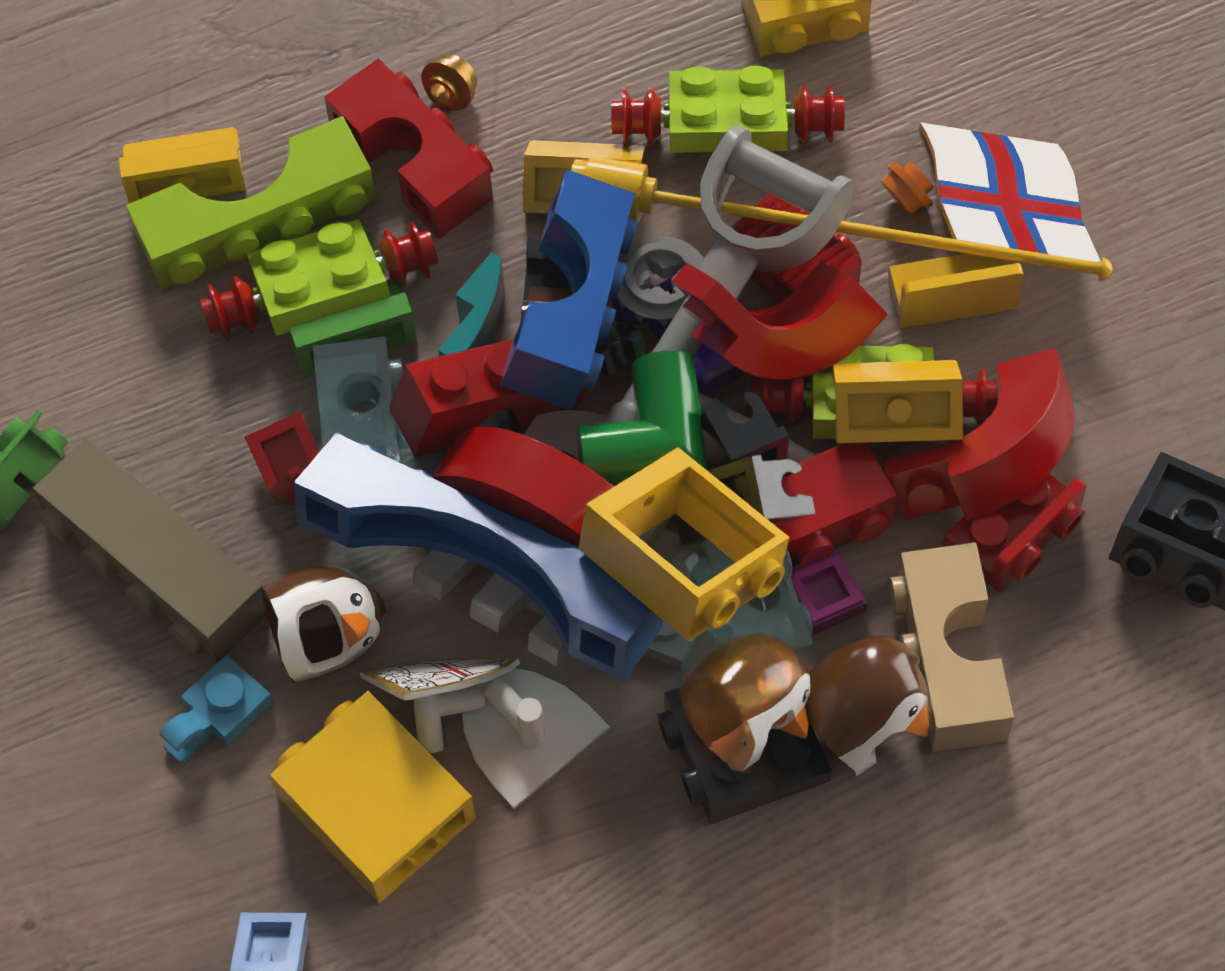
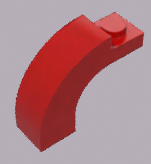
[671,260,888,380]
[885,347,1075,521]
[431,426,615,546]

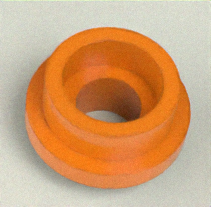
[880,161,934,216]

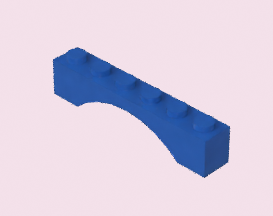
[294,433,663,681]

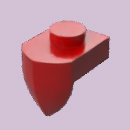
[244,411,320,505]

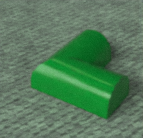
[576,351,707,486]

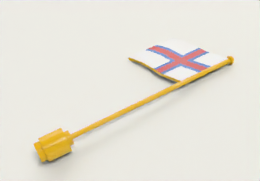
[571,122,1113,281]

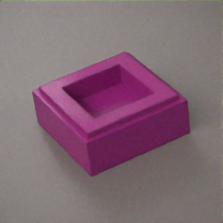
[782,551,867,636]

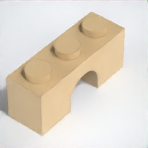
[889,542,1014,752]

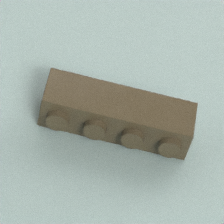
[33,438,266,663]

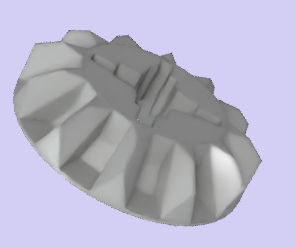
[617,236,704,326]

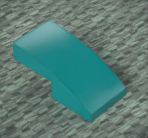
[438,252,505,357]

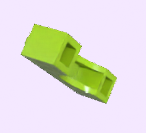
[125,116,377,290]

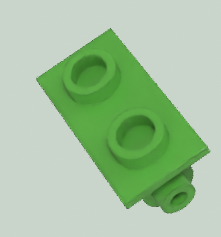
[0,409,68,530]

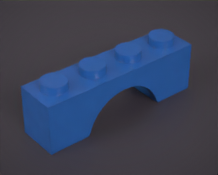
[500,169,638,410]

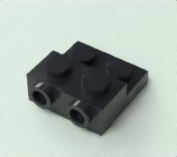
[1108,452,1225,611]
[657,660,832,824]

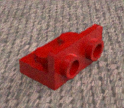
[943,473,1087,592]

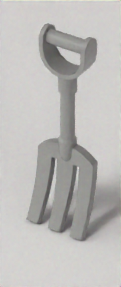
[412,125,855,666]

